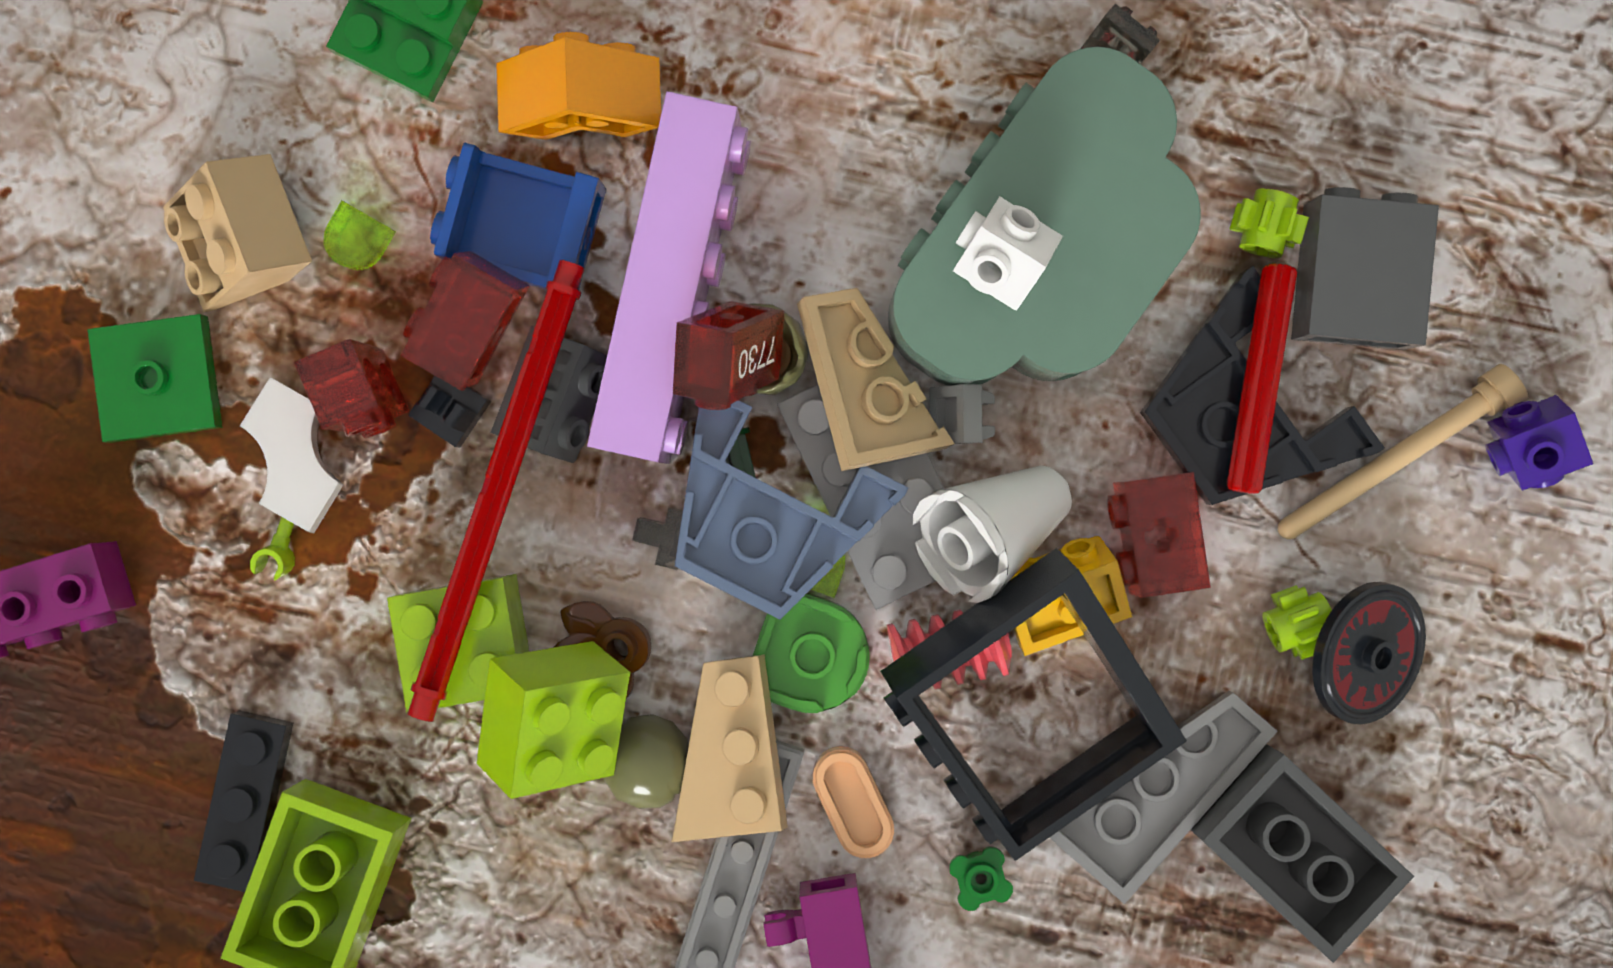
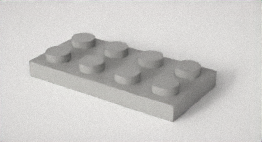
[777,384,944,610]

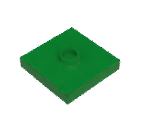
[87,314,223,443]

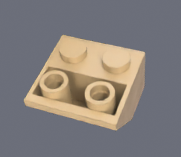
[163,154,312,312]

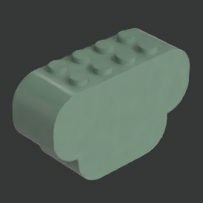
[888,47,1201,386]

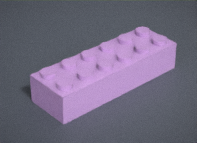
[587,91,751,464]

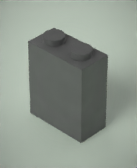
[1291,187,1439,350]

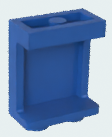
[430,142,606,290]

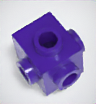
[1485,395,1594,491]

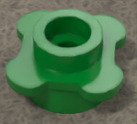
[949,846,1013,911]

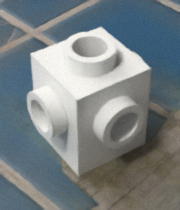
[953,196,1063,311]

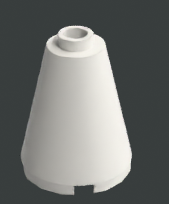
[913,466,1072,603]

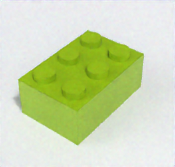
[221,778,411,968]

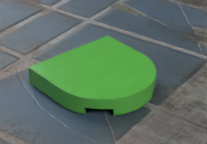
[753,593,870,713]

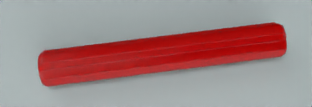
[1227,263,1297,494]

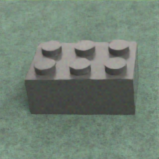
[1191,744,1415,963]

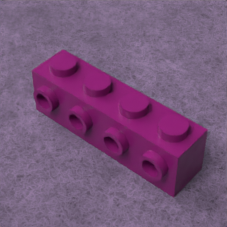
[0,541,136,659]

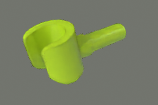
[250,517,295,581]

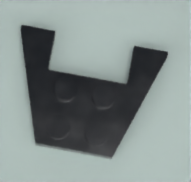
[1140,266,1385,505]

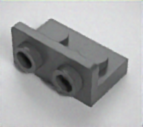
[490,326,607,463]

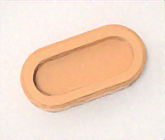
[813,746,894,858]

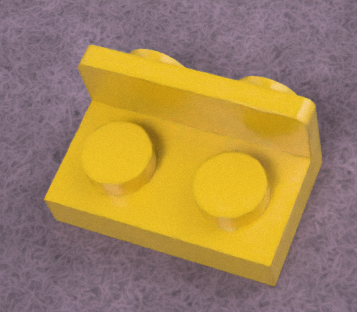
[1010,536,1132,656]

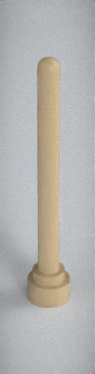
[1277,364,1528,539]

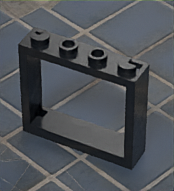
[880,548,1187,861]

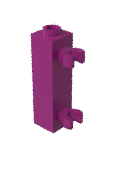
[763,873,872,968]

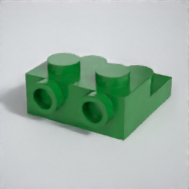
[326,0,483,102]

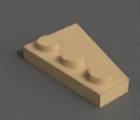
[797,288,955,471]
[672,654,788,842]

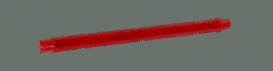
[407,260,585,722]

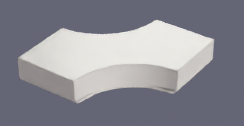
[240,377,344,534]

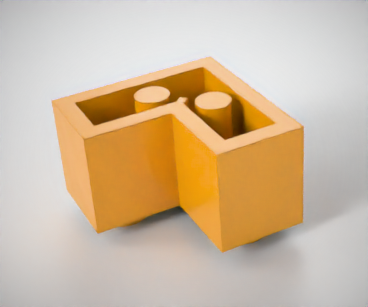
[496,32,661,140]

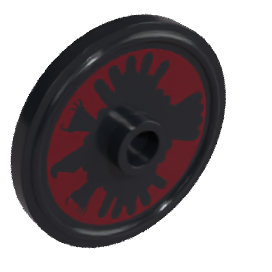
[1312,582,1426,725]

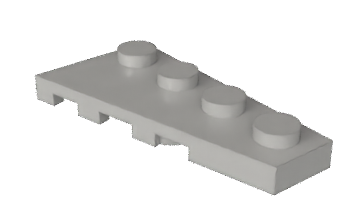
[1049,691,1278,905]

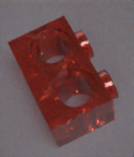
[294,339,409,438]

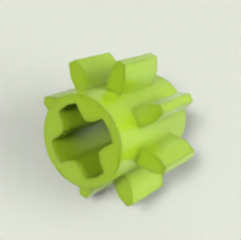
[1229,188,1309,258]
[1262,585,1332,660]

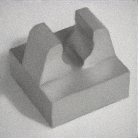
[929,384,995,444]

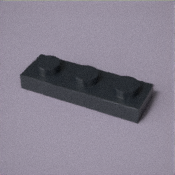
[194,710,294,892]

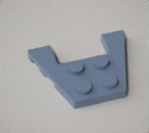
[675,383,909,620]

